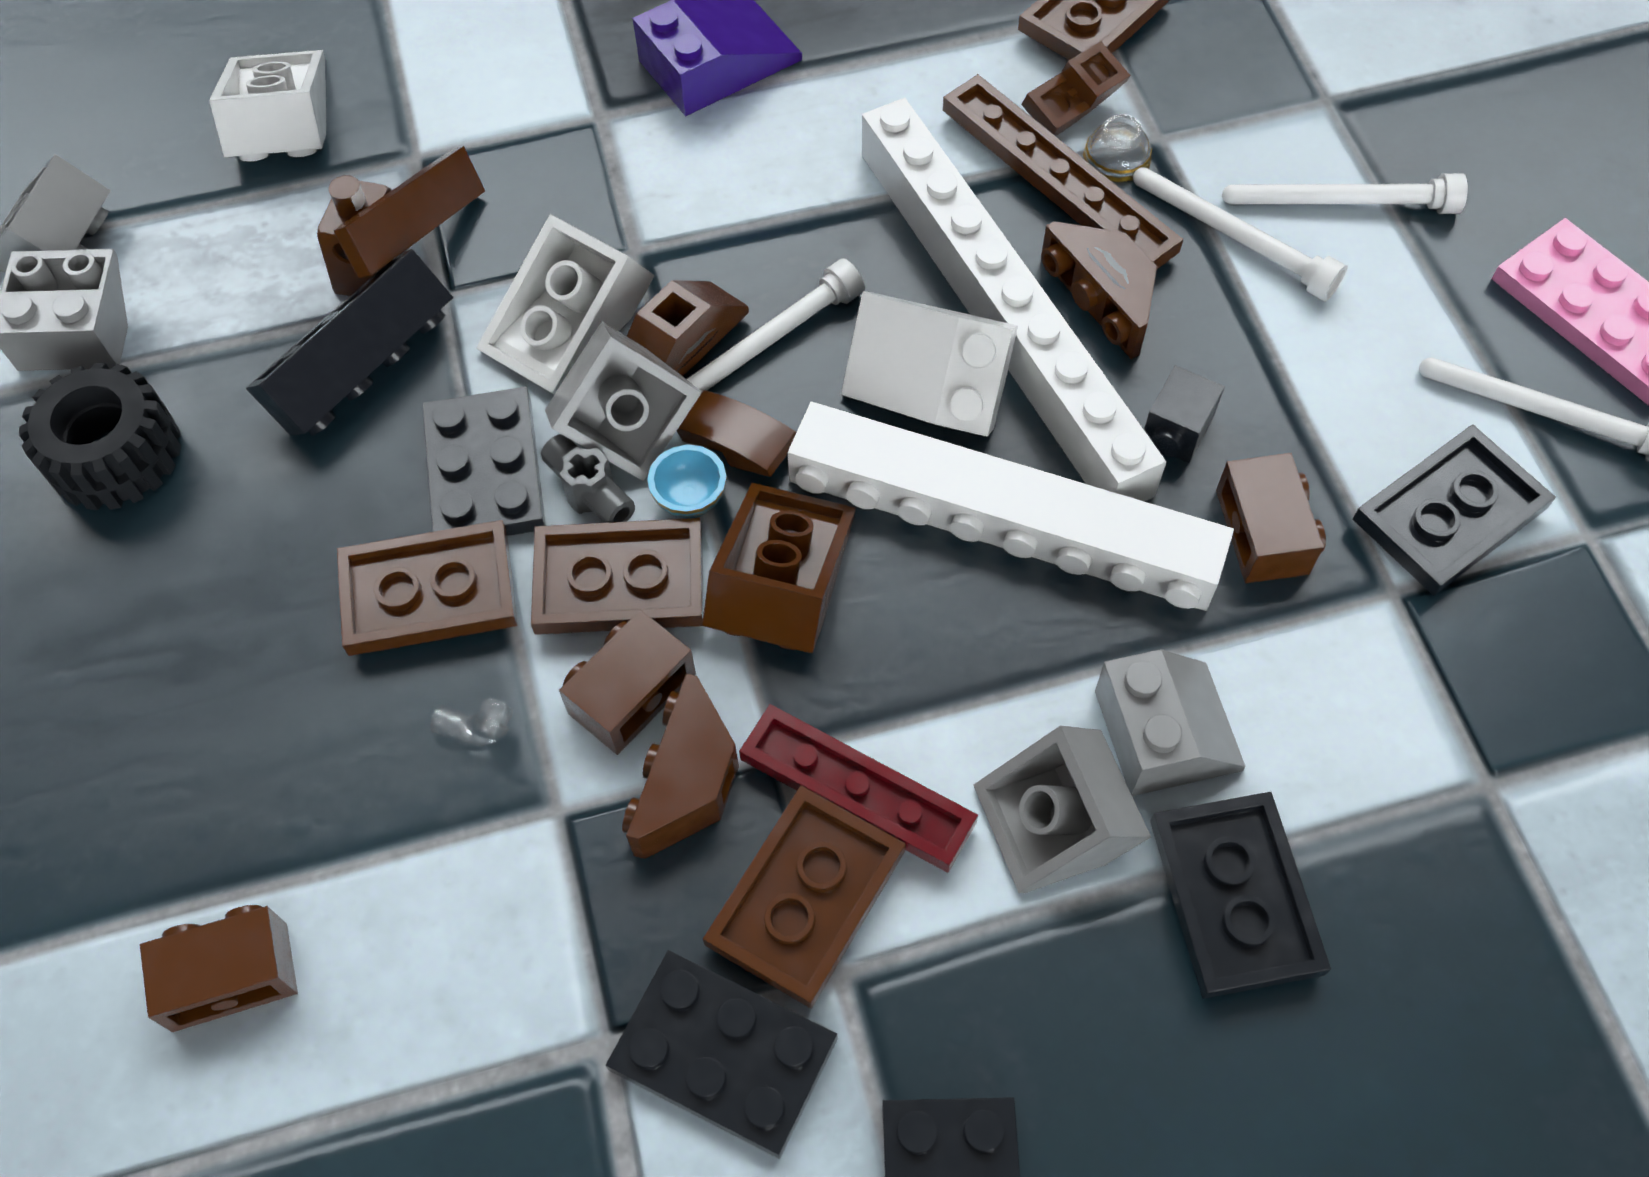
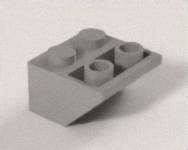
[0,249,128,371]

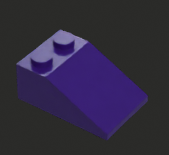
[632,0,802,117]

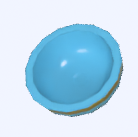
[647,444,727,519]

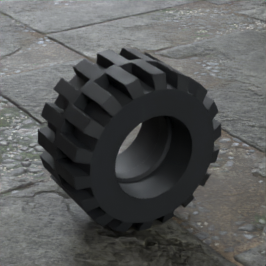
[19,363,181,510]

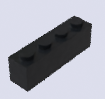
[246,249,454,436]

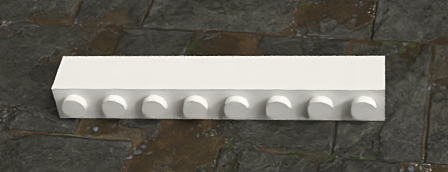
[788,402,1234,611]

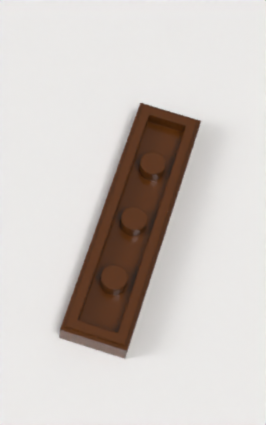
[333,146,485,278]

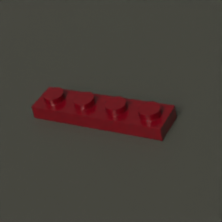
[739,704,978,873]

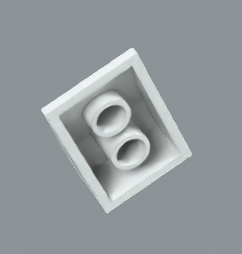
[209,50,326,161]
[476,214,655,395]
[841,291,1018,437]

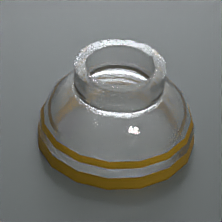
[1083,114,1152,182]

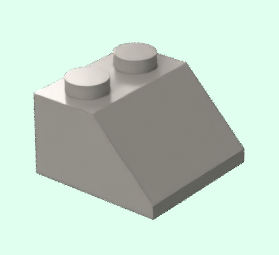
[0,154,111,273]
[545,321,702,481]
[1095,649,1246,796]
[973,725,1151,893]

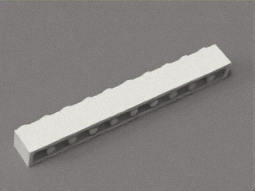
[862,98,1166,501]

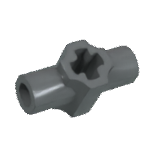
[540,434,635,523]

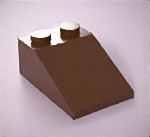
[702,483,856,654]

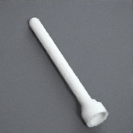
[1133,167,1348,302]
[1222,173,1468,214]
[687,258,865,392]
[1419,357,1649,462]

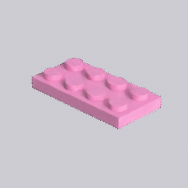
[1491,218,1649,406]

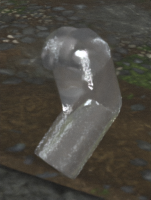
[430,698,513,747]

